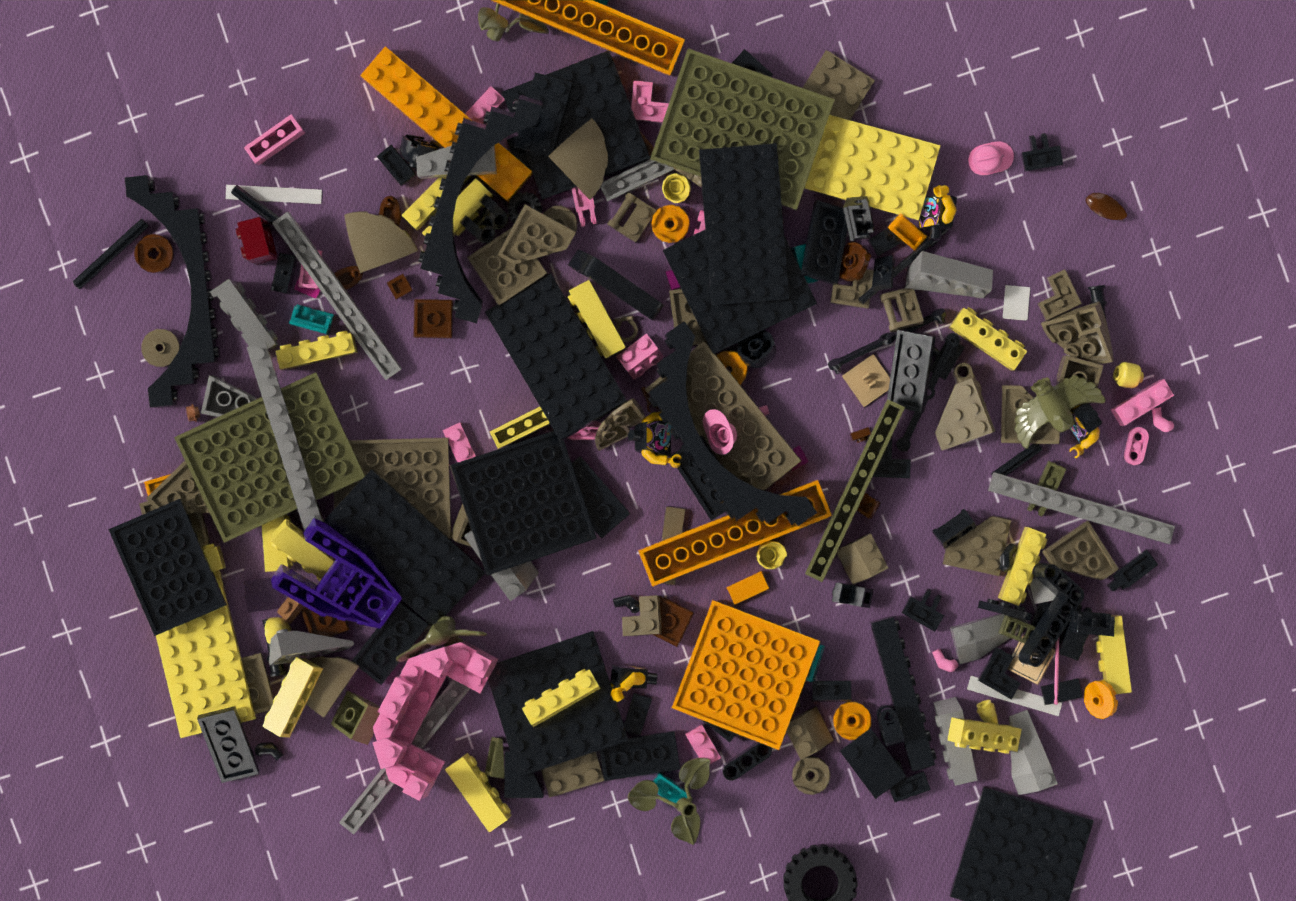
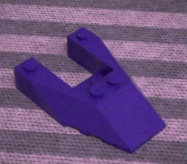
[271,517,402,629]

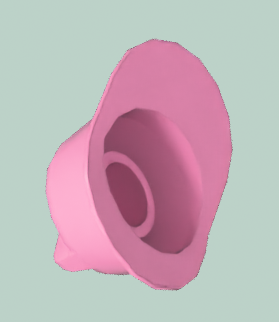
[968,141,1014,175]
[703,409,737,455]

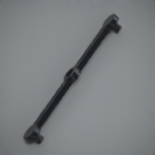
[828,308,946,374]
[896,333,960,452]

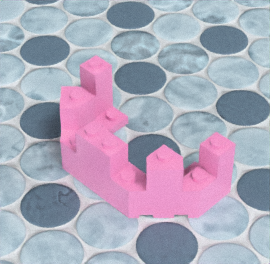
[373,641,498,801]

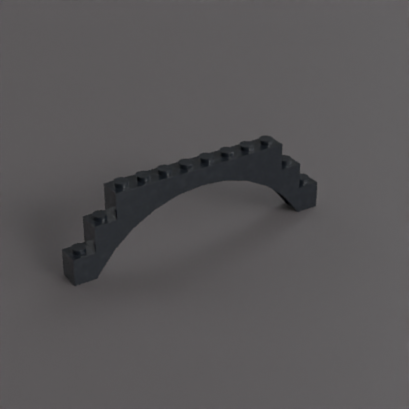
[418,95,543,324]
[124,175,220,408]
[648,321,817,527]

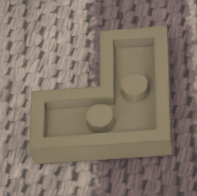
[830,269,874,309]
[1038,269,1082,320]
[622,595,662,636]

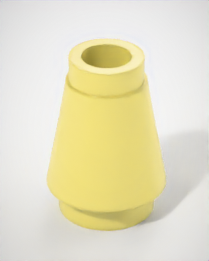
[976,700,999,724]

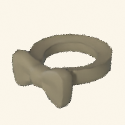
[614,315,638,342]

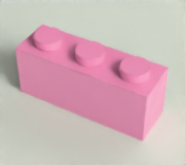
[244,114,305,166]
[1110,379,1174,426]

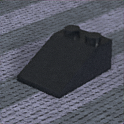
[840,728,906,799]

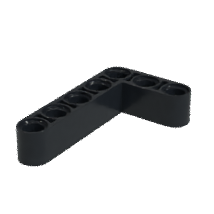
[568,249,664,321]
[1018,563,1084,667]

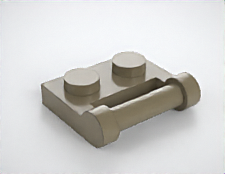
[607,192,657,243]
[880,288,924,332]

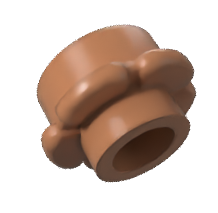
[186,404,200,422]

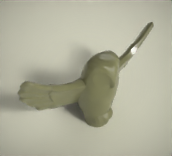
[1014,375,1105,449]
[396,616,487,662]

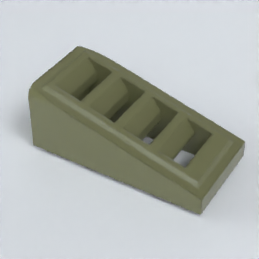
[998,615,1035,644]
[485,737,505,779]

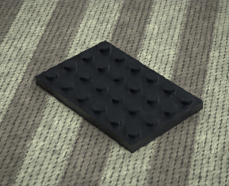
[108,499,227,636]

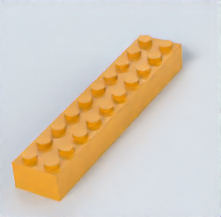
[491,0,685,76]
[360,46,533,203]
[638,480,832,587]

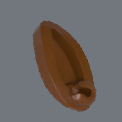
[1085,193,1127,220]
[379,196,401,227]
[334,266,363,291]

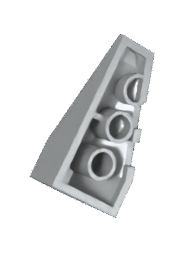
[269,629,354,666]
[1009,710,1058,795]

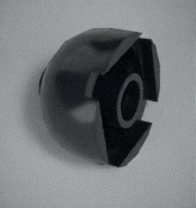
[400,134,440,168]
[737,330,776,368]

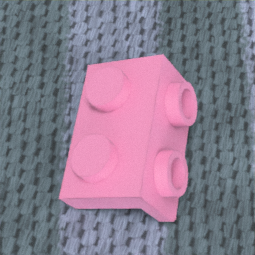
[616,333,664,380]

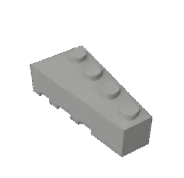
[416,145,497,179]
[905,251,993,298]
[210,279,278,351]
[201,375,258,417]
[933,697,977,786]

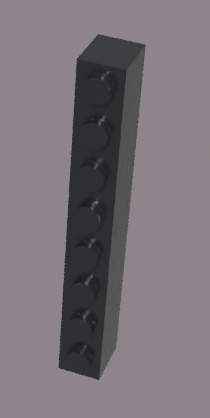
[870,616,937,771]

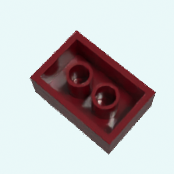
[236,217,278,265]

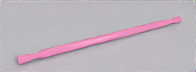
[1054,638,1059,705]

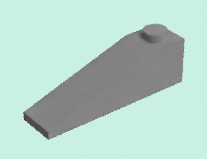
[464,531,539,601]
[950,614,1028,664]

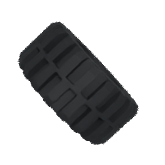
[783,844,858,901]

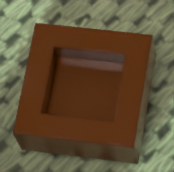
[387,274,413,300]
[849,427,871,443]
[857,493,881,519]

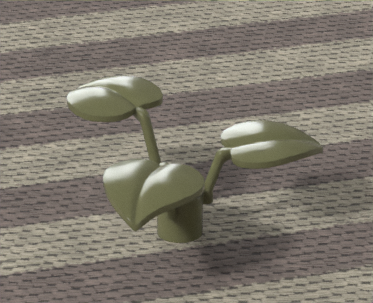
[478,3,549,41]
[627,758,710,845]

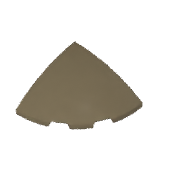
[549,119,608,200]
[344,211,418,273]
[1041,302,1114,364]
[595,398,646,451]
[281,656,359,717]

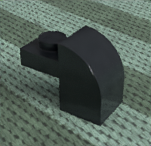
[832,582,874,608]

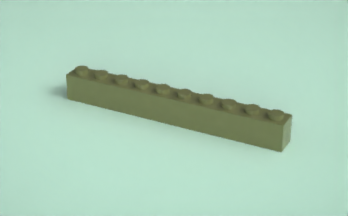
[805,399,906,582]

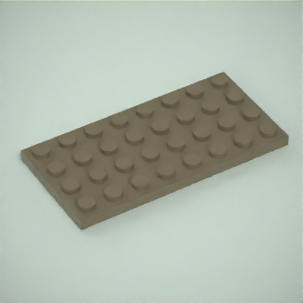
[645,341,801,490]

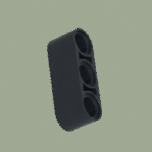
[722,742,772,781]

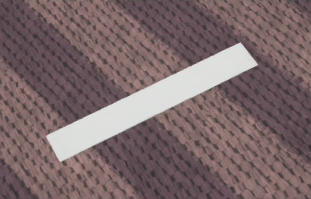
[226,185,322,204]
[967,676,1062,716]

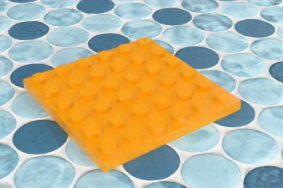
[672,600,821,750]

